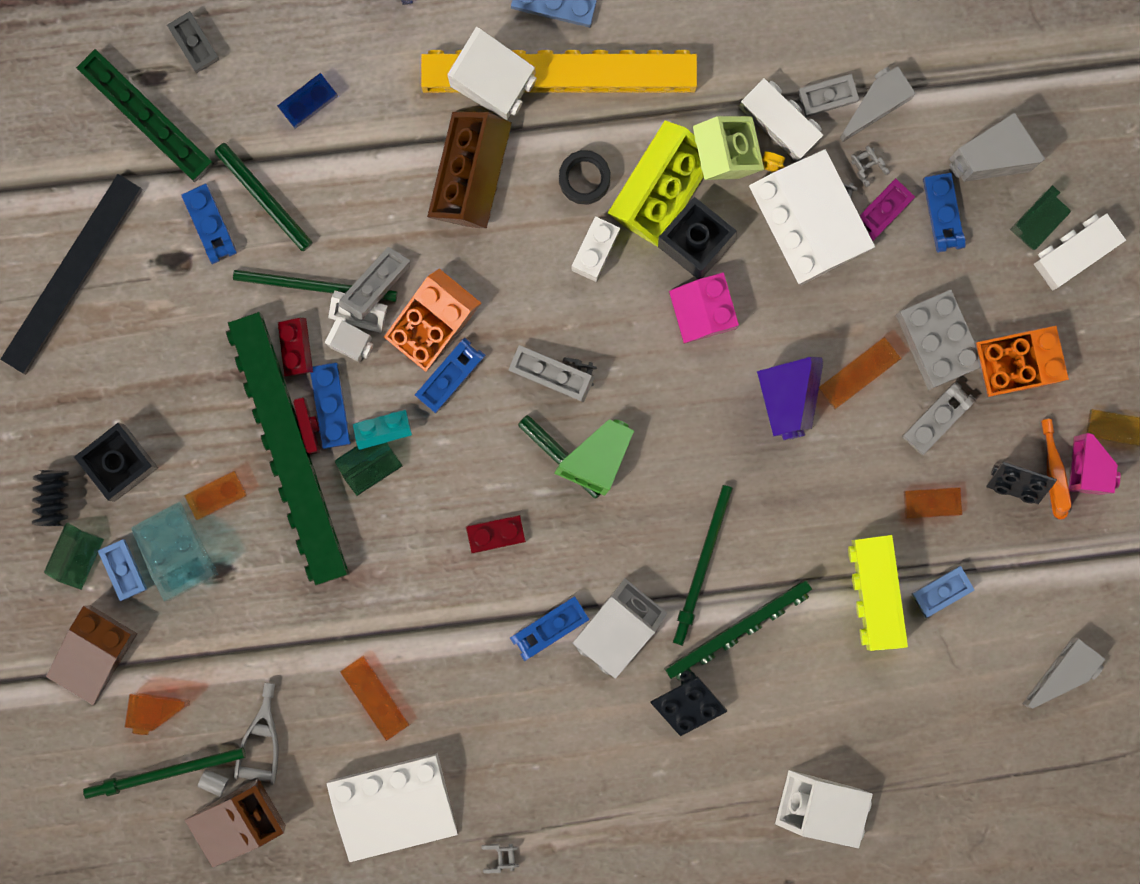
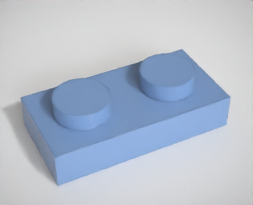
[98,539,147,601]
[911,566,975,618]

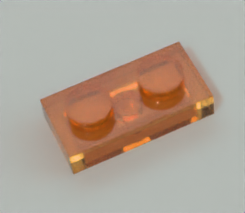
[184,471,247,521]
[904,487,962,519]

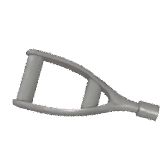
[234,682,279,785]

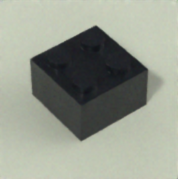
[658,197,737,279]
[74,423,158,502]

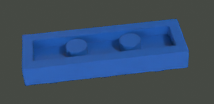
[310,363,351,449]

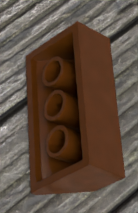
[427,112,512,229]

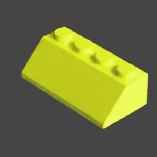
[608,120,704,247]
[848,535,908,651]

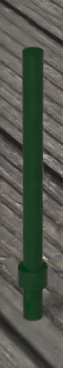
[233,270,398,302]
[673,485,733,646]
[83,747,246,799]

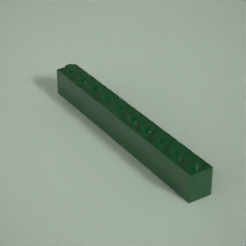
[226,312,350,586]

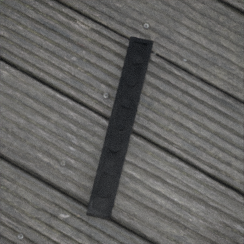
[0,174,143,375]

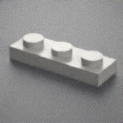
[339,247,410,321]
[509,345,595,402]

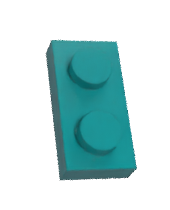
[353,410,412,450]

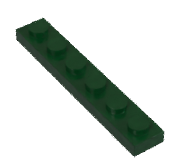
[76,49,214,183]
[664,580,812,680]

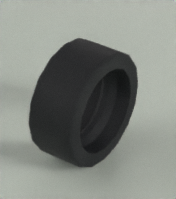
[559,150,611,205]

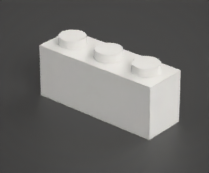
[739,78,823,162]
[1034,214,1126,291]

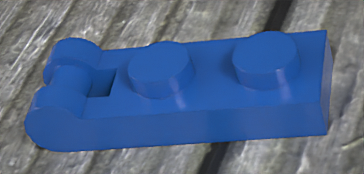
[923,173,966,253]
[181,184,237,264]
[415,338,486,414]
[510,596,590,661]

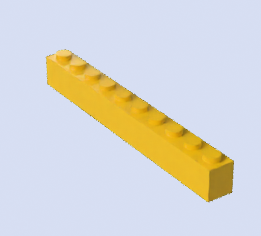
[421,50,697,93]

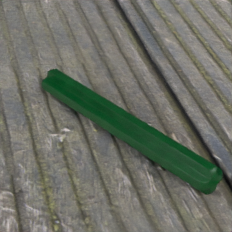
[214,143,313,251]

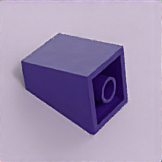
[757,357,823,440]

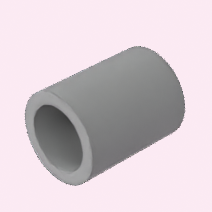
[197,769,229,797]

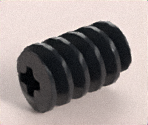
[32,470,69,526]

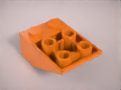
[384,268,481,372]
[976,326,1069,397]

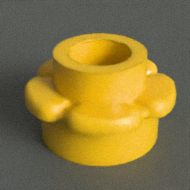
[762,151,785,172]

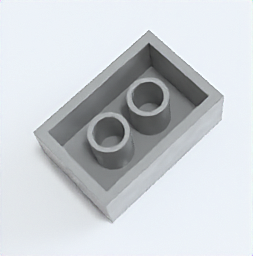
[895,290,981,390]

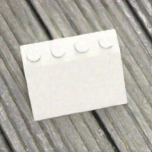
[749,149,875,285]
[326,753,458,862]

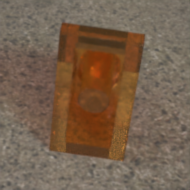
[125,692,190,735]

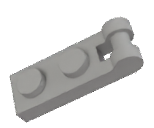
[902,381,976,455]

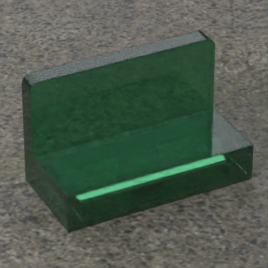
[1010,185,1071,250]
[335,442,403,496]
[44,523,104,590]

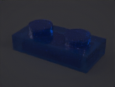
[277,72,338,129]

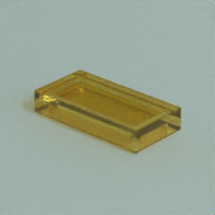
[1086,409,1140,446]

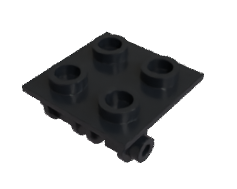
[986,462,1057,504]
[650,671,727,737]

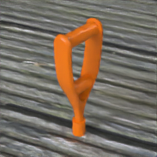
[1041,419,1072,519]

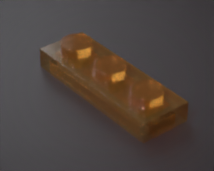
[819,337,901,409]
[340,656,410,741]

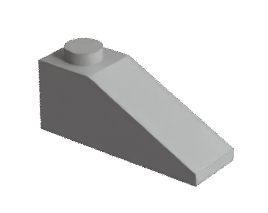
[840,66,916,142]
[1022,638,1105,709]

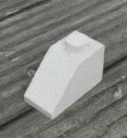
[325,318,374,362]

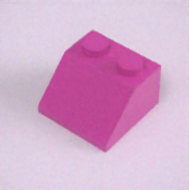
[669,272,739,344]
[1069,433,1121,495]

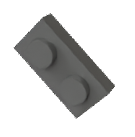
[167,11,220,74]

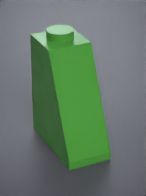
[554,419,634,496]

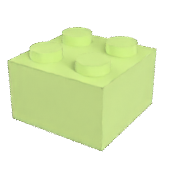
[693,116,764,180]

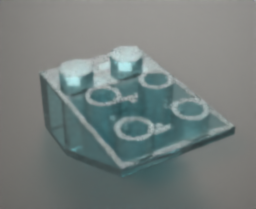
[131,502,219,601]

